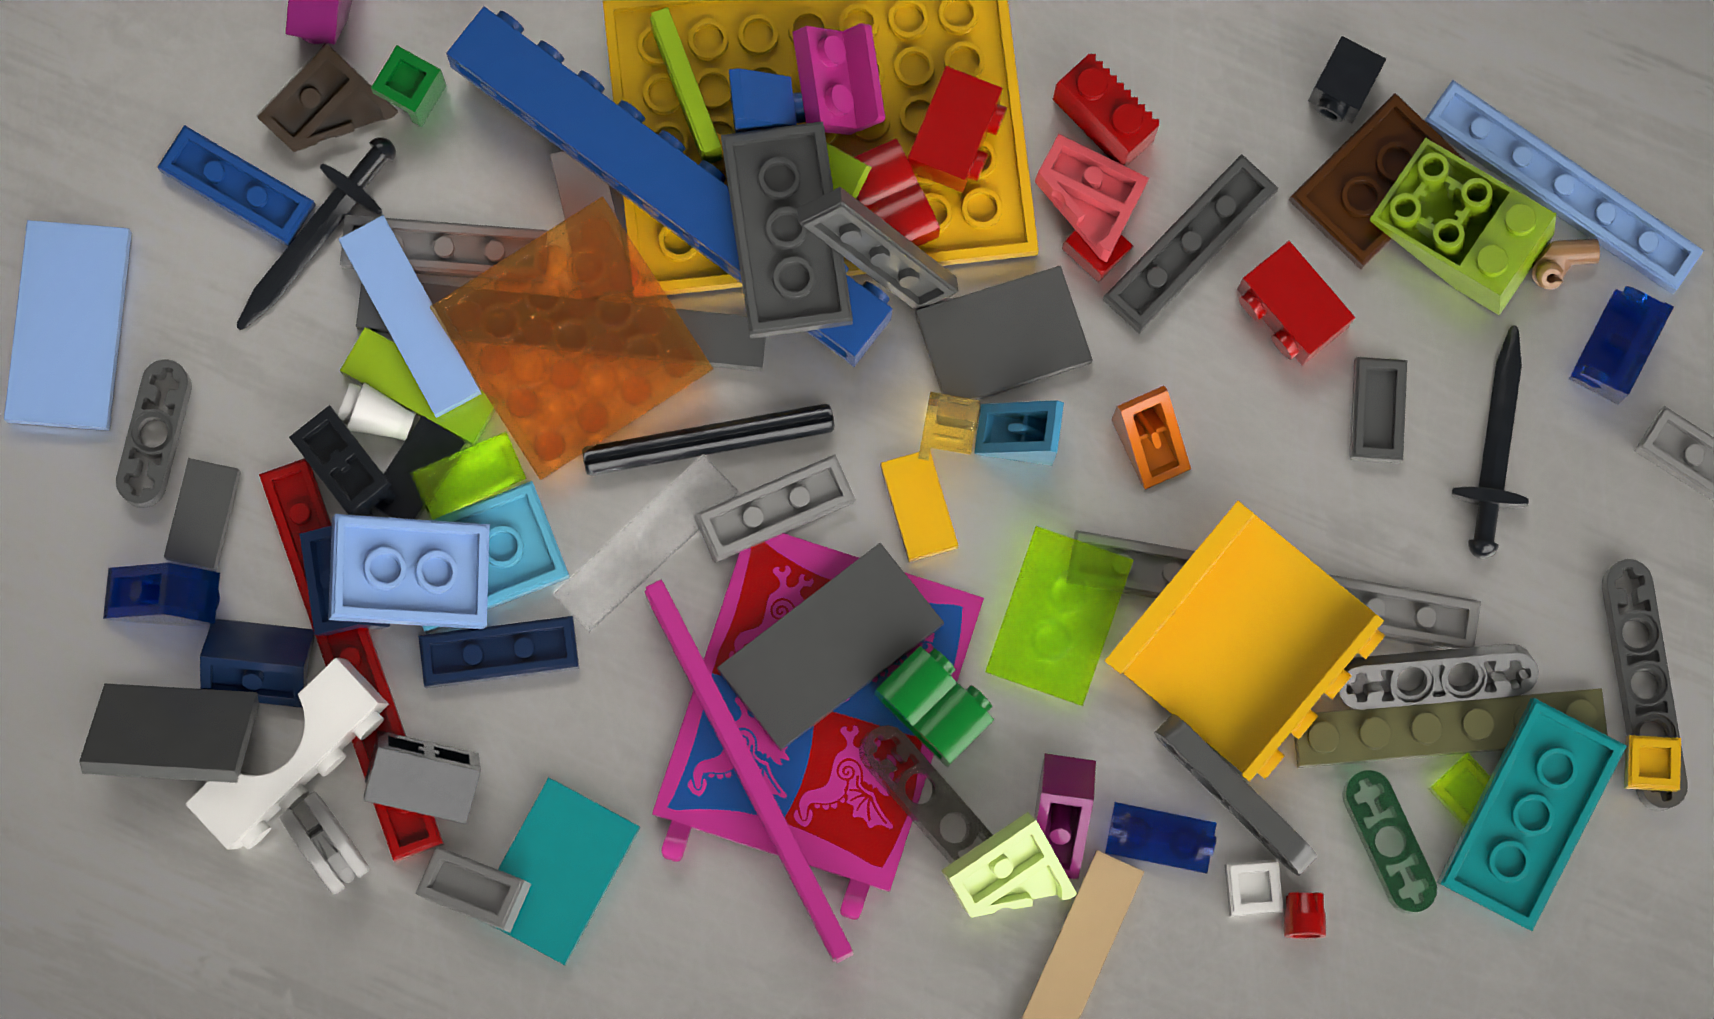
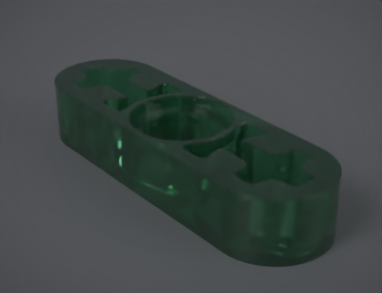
[1342,770,1437,914]

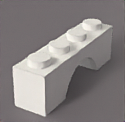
[185,658,389,850]

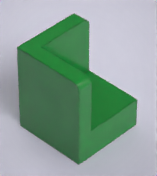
[371,45,447,127]

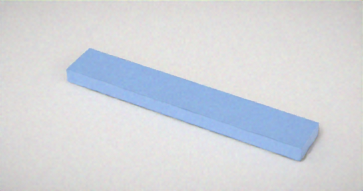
[1424,80,1704,294]

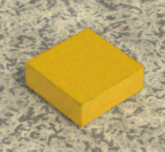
[1624,735,1681,792]

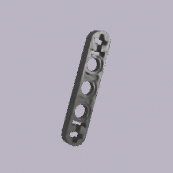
[1602,559,1688,811]

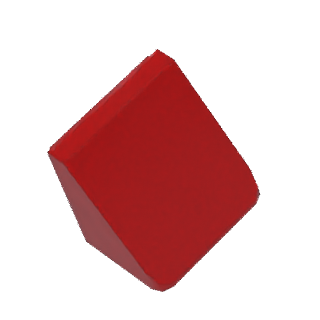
[1062,230,1133,283]

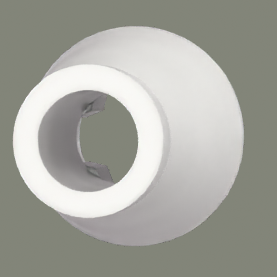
[338,382,416,441]

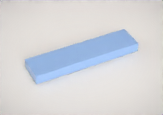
[338,215,481,418]

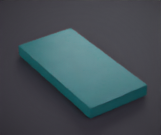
[1437,698,1627,931]

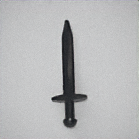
[237,137,396,330]
[1452,325,1529,559]

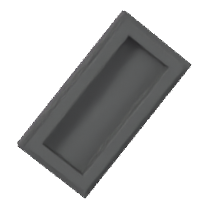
[1350,357,1408,463]
[164,458,241,571]

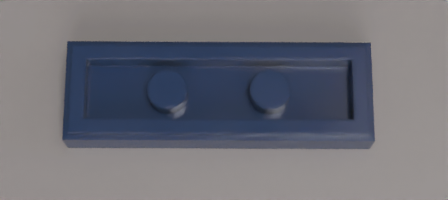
[418,616,580,689]

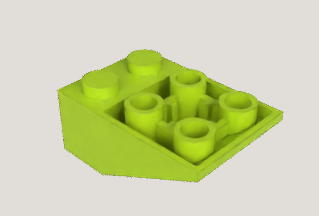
[1370,138,1556,315]

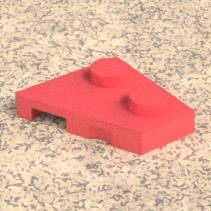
[1034,134,1149,262]

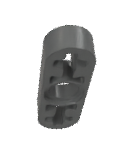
[116,359,192,508]

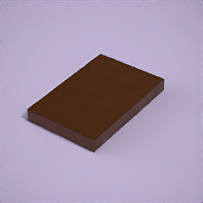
[1289,93,1466,270]

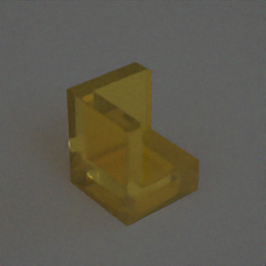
[918,392,981,461]

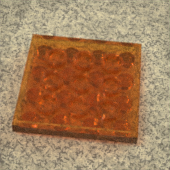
[430,196,714,480]

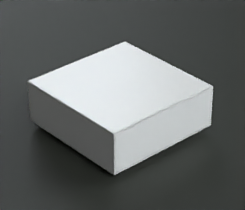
[1225,859,1283,916]

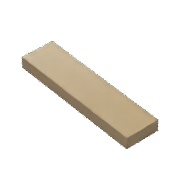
[1021,850,1144,1019]

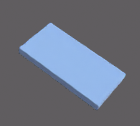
[4,220,132,431]

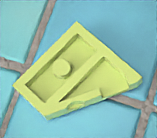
[941,812,1077,917]

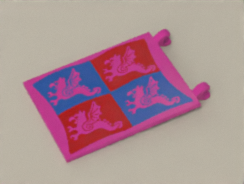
[652,533,984,920]

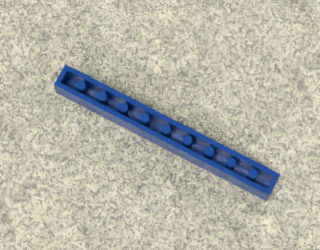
[446,6,893,367]

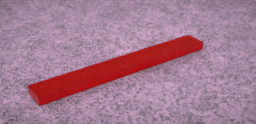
[259,458,444,862]

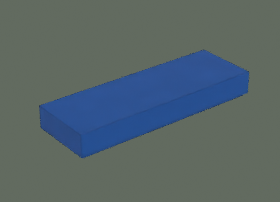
[157,125,316,246]

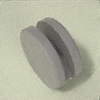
[280,792,369,894]

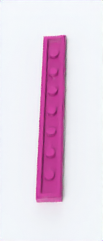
[644,579,853,963]

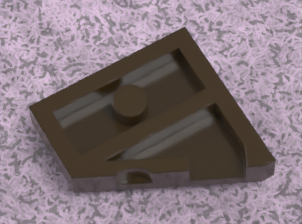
[256,42,398,152]

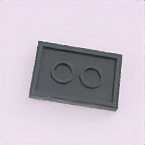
[915,265,1093,409]
[79,683,259,783]

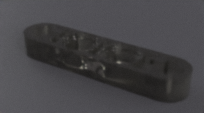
[859,725,993,864]

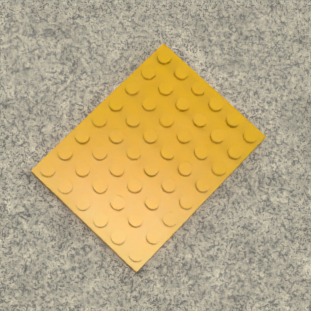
[603,0,1039,299]

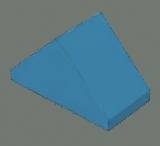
[974,400,1064,466]

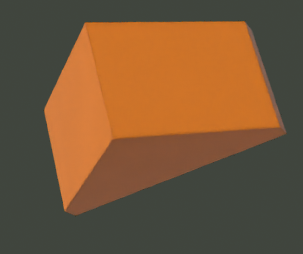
[1111,385,1191,490]

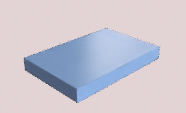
[328,514,490,629]

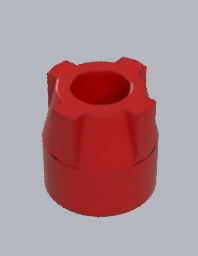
[1284,892,1326,939]

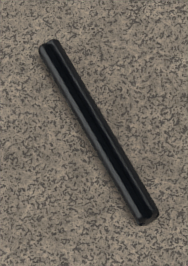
[582,404,835,475]

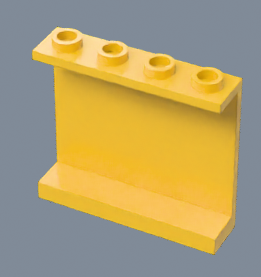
[1105,500,1386,782]

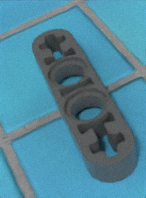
[1338,644,1539,710]
[1154,714,1317,876]

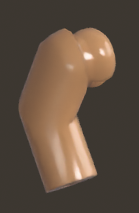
[1532,239,1600,290]

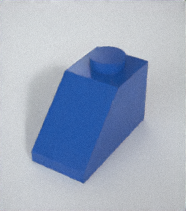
[729,68,806,133]

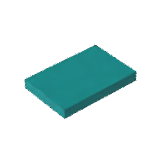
[491,777,640,966]

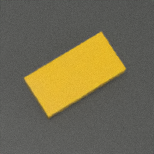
[880,449,959,563]

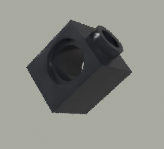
[1308,36,1387,124]

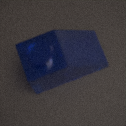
[103,563,220,626]

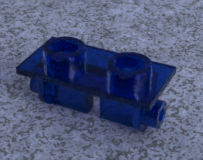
[1105,802,1217,874]

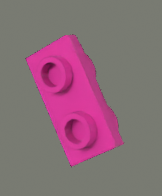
[792,23,885,135]

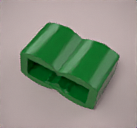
[874,646,994,767]

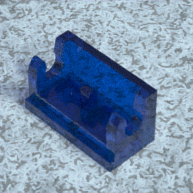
[1568,286,1674,405]

